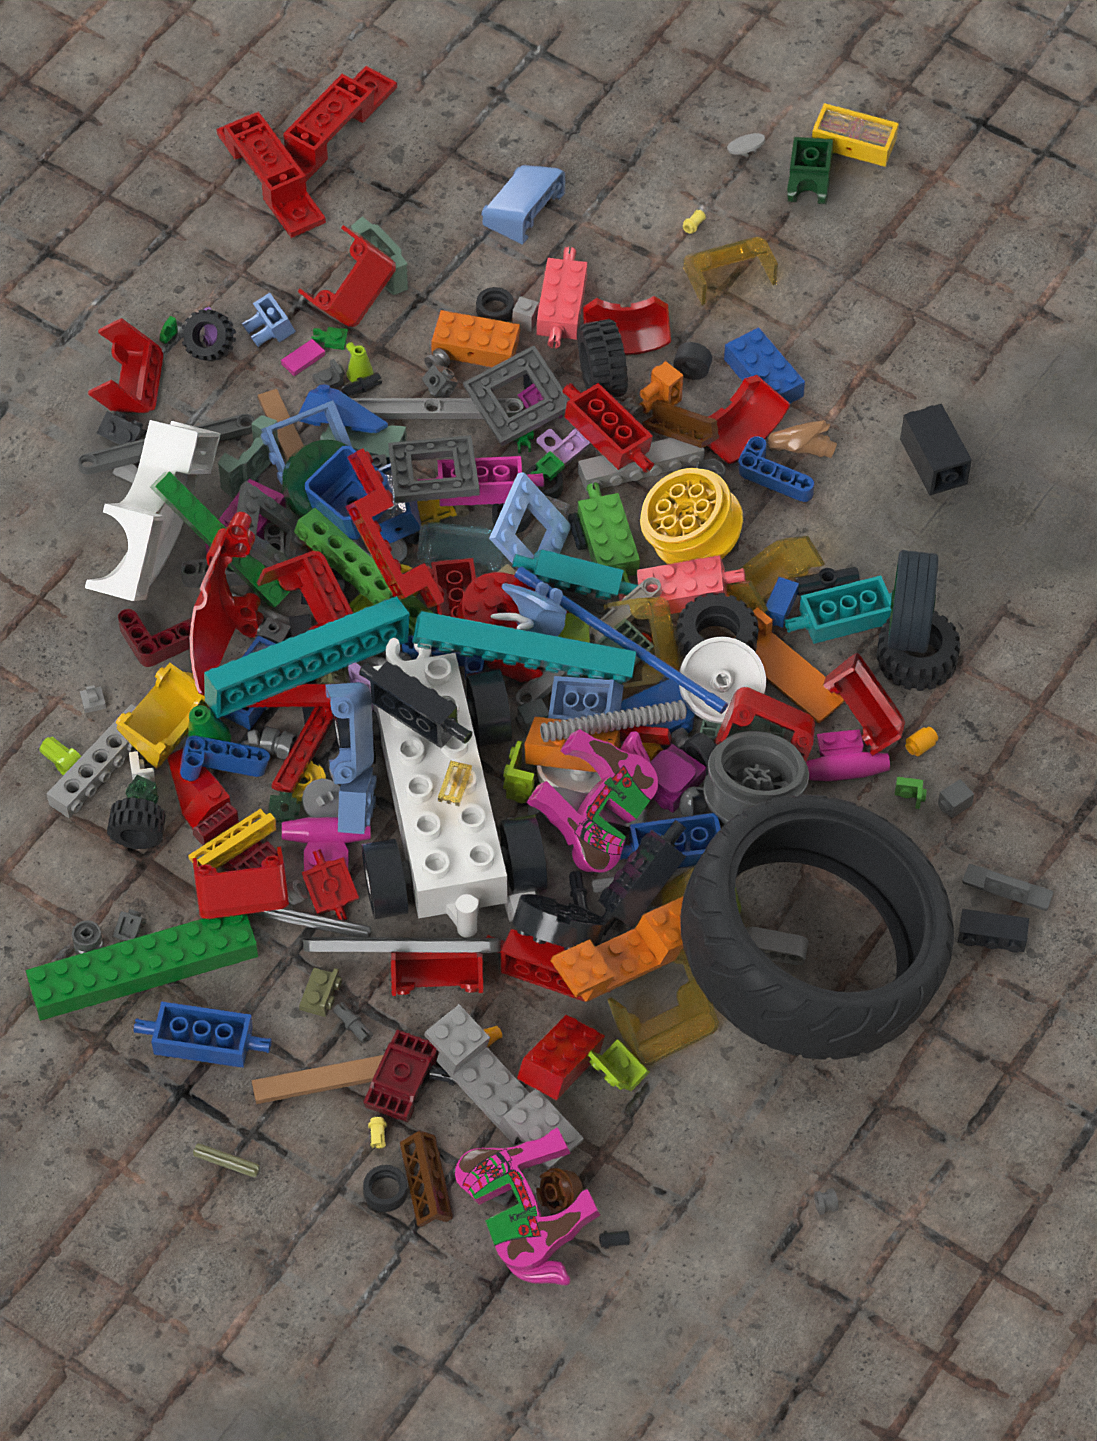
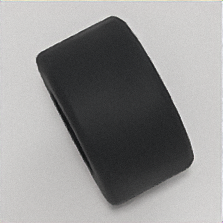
[673,342,712,380]

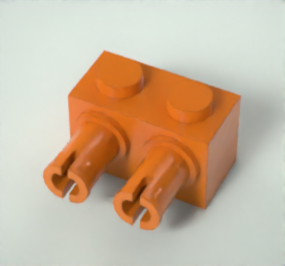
[639,361,683,414]

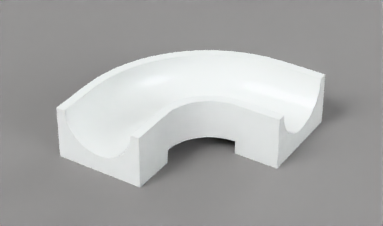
[85,420,221,601]

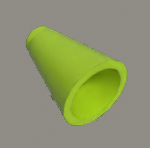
[346,342,374,382]

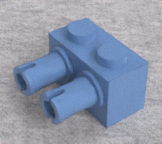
[242,293,296,347]

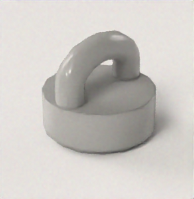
[241,730,261,748]
[287,880,308,905]

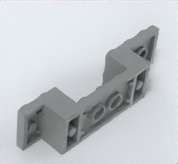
[424,1004,584,1170]

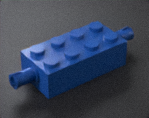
[620,813,721,868]
[134,1002,272,1068]

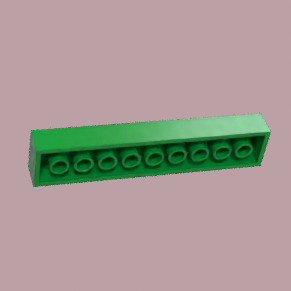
[25,914,258,1021]

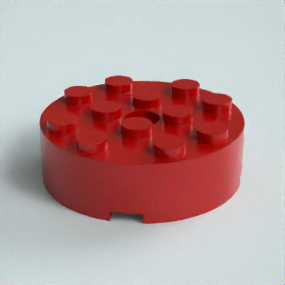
[456,572,535,631]

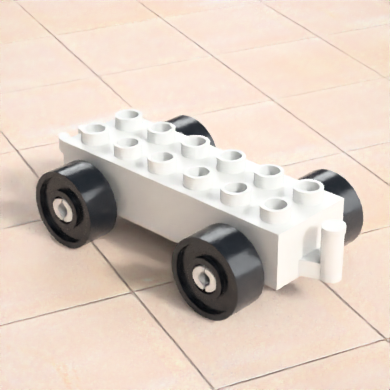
[332,638,548,938]

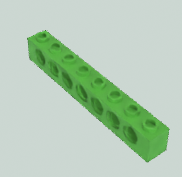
[294,508,433,636]

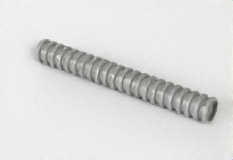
[540,700,687,742]

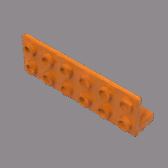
[733,607,845,723]

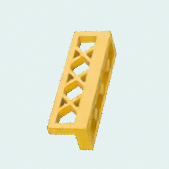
[188,809,277,869]

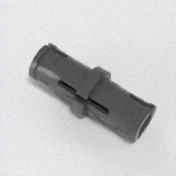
[333,1002,373,1044]

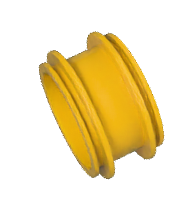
[640,468,743,564]

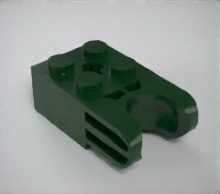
[787,137,833,204]

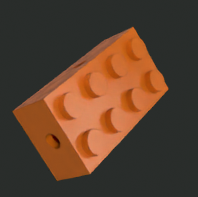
[431,310,520,367]

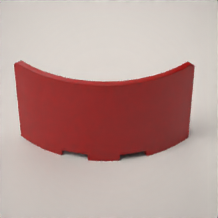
[583,296,671,355]
[700,375,790,464]

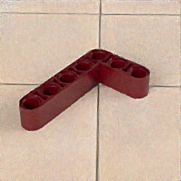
[118,609,192,667]

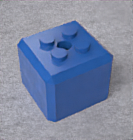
[305,446,394,540]

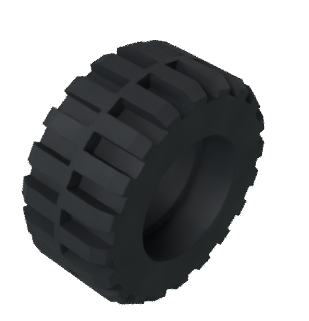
[577,319,628,398]
[676,593,759,661]
[877,611,961,691]

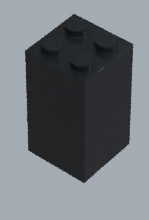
[900,403,972,496]

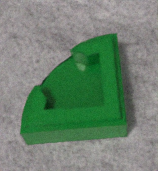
[159,316,178,344]

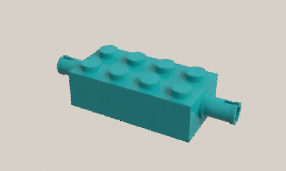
[512,549,638,600]
[785,575,892,644]

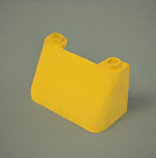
[116,663,208,769]

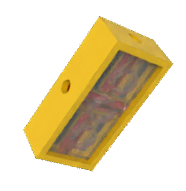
[812,103,899,167]

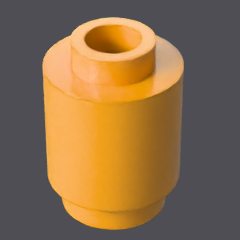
[905,726,938,757]

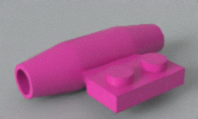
[806,729,890,781]
[282,817,371,871]

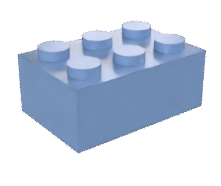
[548,676,624,720]
[338,767,377,834]

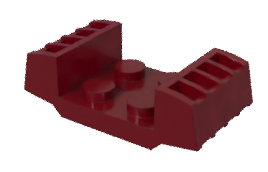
[193,803,278,872]
[363,1029,439,1123]

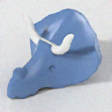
[491,582,567,637]

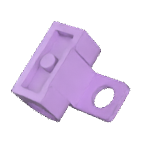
[536,428,590,466]

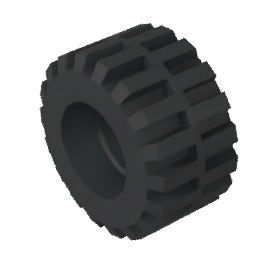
[181,309,236,362]
[107,798,166,849]

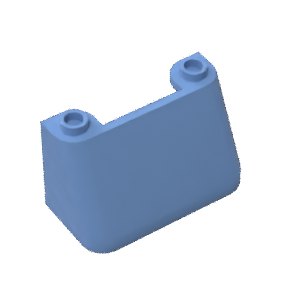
[481,165,565,245]
[325,682,374,784]

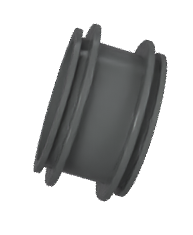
[703,731,809,824]

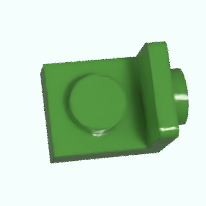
[895,777,927,809]

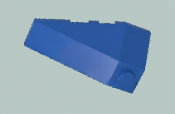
[299,385,388,433]

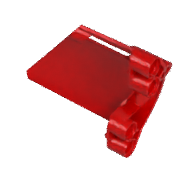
[190,512,264,696]

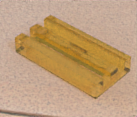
[438,760,472,807]

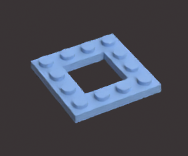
[489,472,571,572]

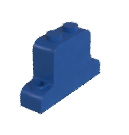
[620,679,695,745]

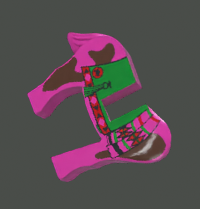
[526,729,658,873]
[455,1127,600,1286]

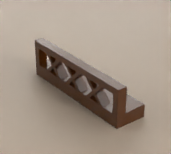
[642,400,719,448]
[399,1130,453,1227]

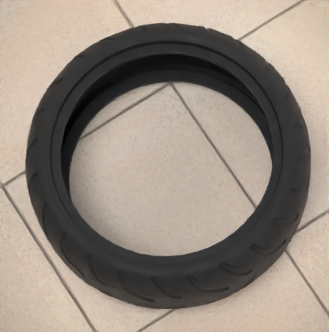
[680,794,954,1060]

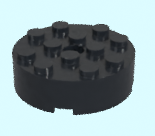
[512,894,606,950]

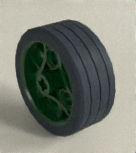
[888,550,939,653]

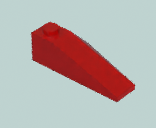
[167,748,231,830]

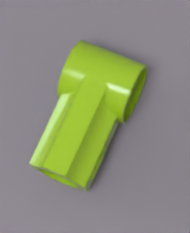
[39,736,81,776]

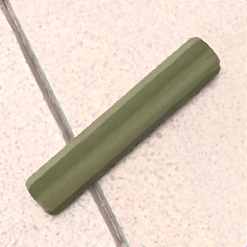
[193,1143,260,1177]

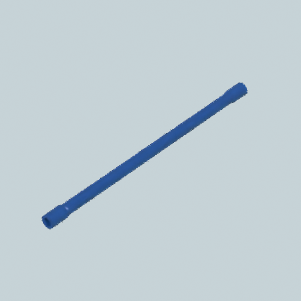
[514,566,728,714]

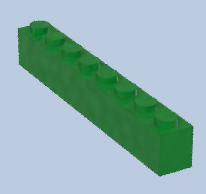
[150,471,290,607]

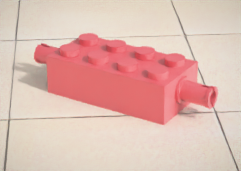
[537,247,587,348]
[619,555,746,617]

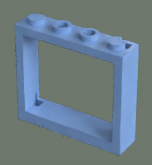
[261,400,353,484]

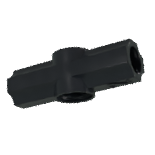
[794,567,860,596]

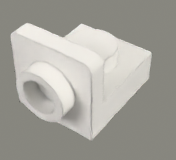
[129,751,155,786]

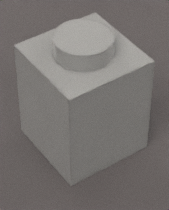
[513,297,539,332]

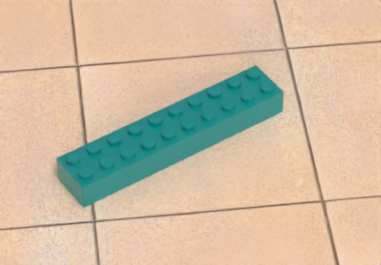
[204,596,409,718]
[413,611,636,684]

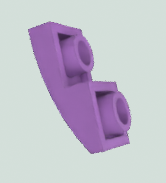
[203,306,218,347]

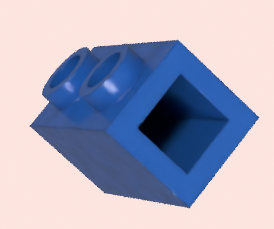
[764,577,799,628]

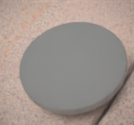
[727,133,765,157]
[302,779,340,817]

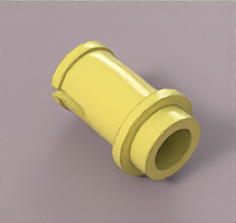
[683,210,706,233]
[368,1117,387,1148]

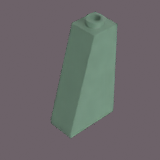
[320,425,407,465]

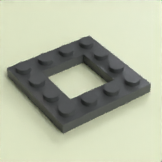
[463,345,570,447]
[388,435,480,503]
[237,481,307,567]

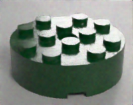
[282,439,357,518]

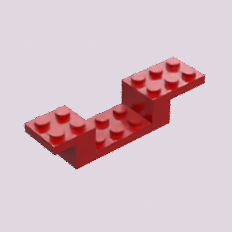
[283,66,397,182]
[216,111,326,238]
[346,448,445,608]

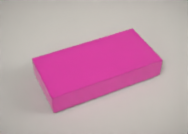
[281,339,325,376]

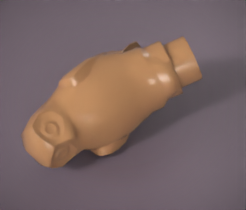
[768,420,837,458]

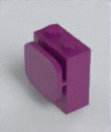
[651,744,706,813]

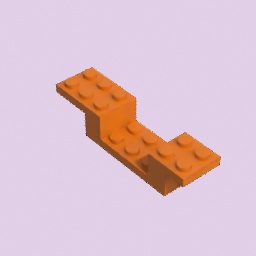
[551,897,683,1002]

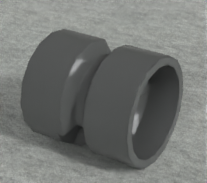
[259,726,297,760]
[72,920,104,955]

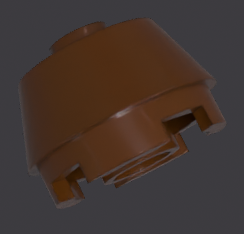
[536,1168,583,1214]

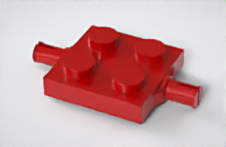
[301,849,359,921]

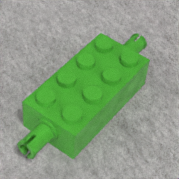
[578,483,640,583]

